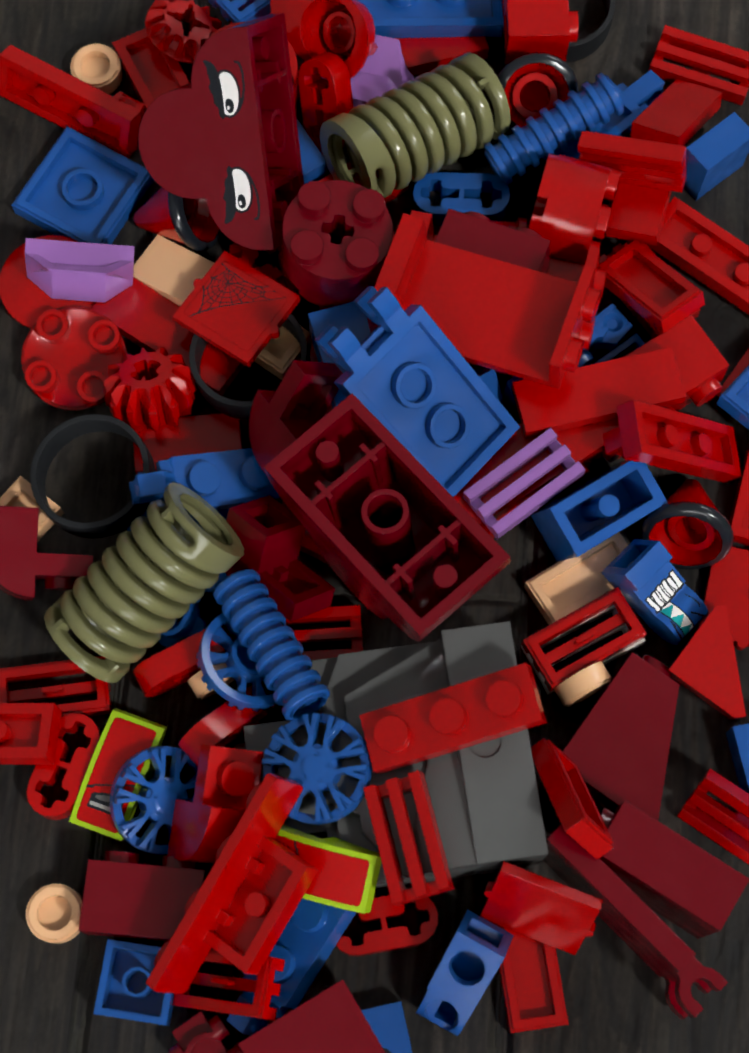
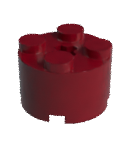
[281,180,393,308]

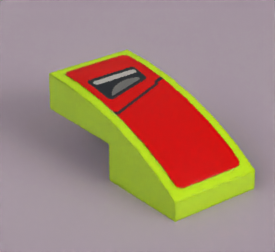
[69,708,167,841]
[275,824,382,914]

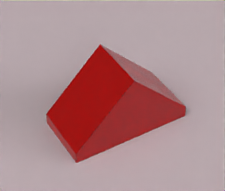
[668,604,746,719]

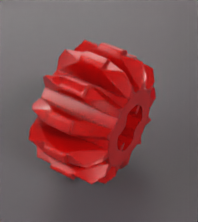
[103,347,196,434]

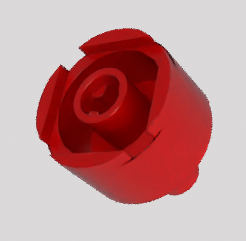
[529,153,621,265]

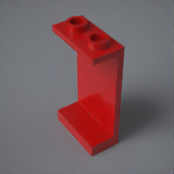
[367,213,602,389]

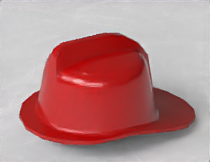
[270,0,378,79]

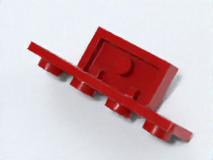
[146,773,318,994]

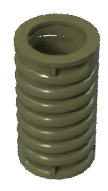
[320,53,511,198]
[44,482,244,683]

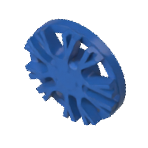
[196,613,297,711]
[261,713,372,825]
[110,746,198,855]

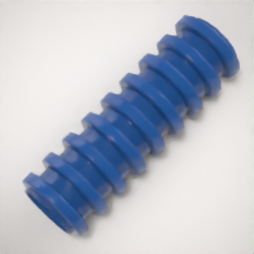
[483,72,624,185]
[213,569,330,721]

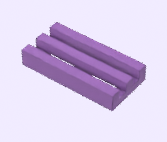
[463,428,586,540]

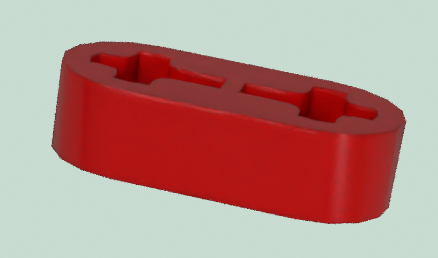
[298,52,353,154]
[133,625,235,698]
[178,685,276,767]
[26,713,102,820]
[335,895,438,956]

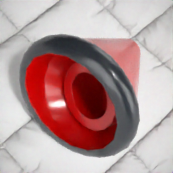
[498,52,579,131]
[133,187,221,252]
[640,479,734,570]

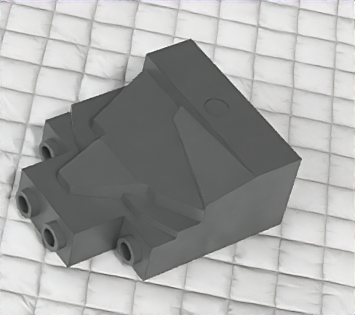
[235,621,548,889]

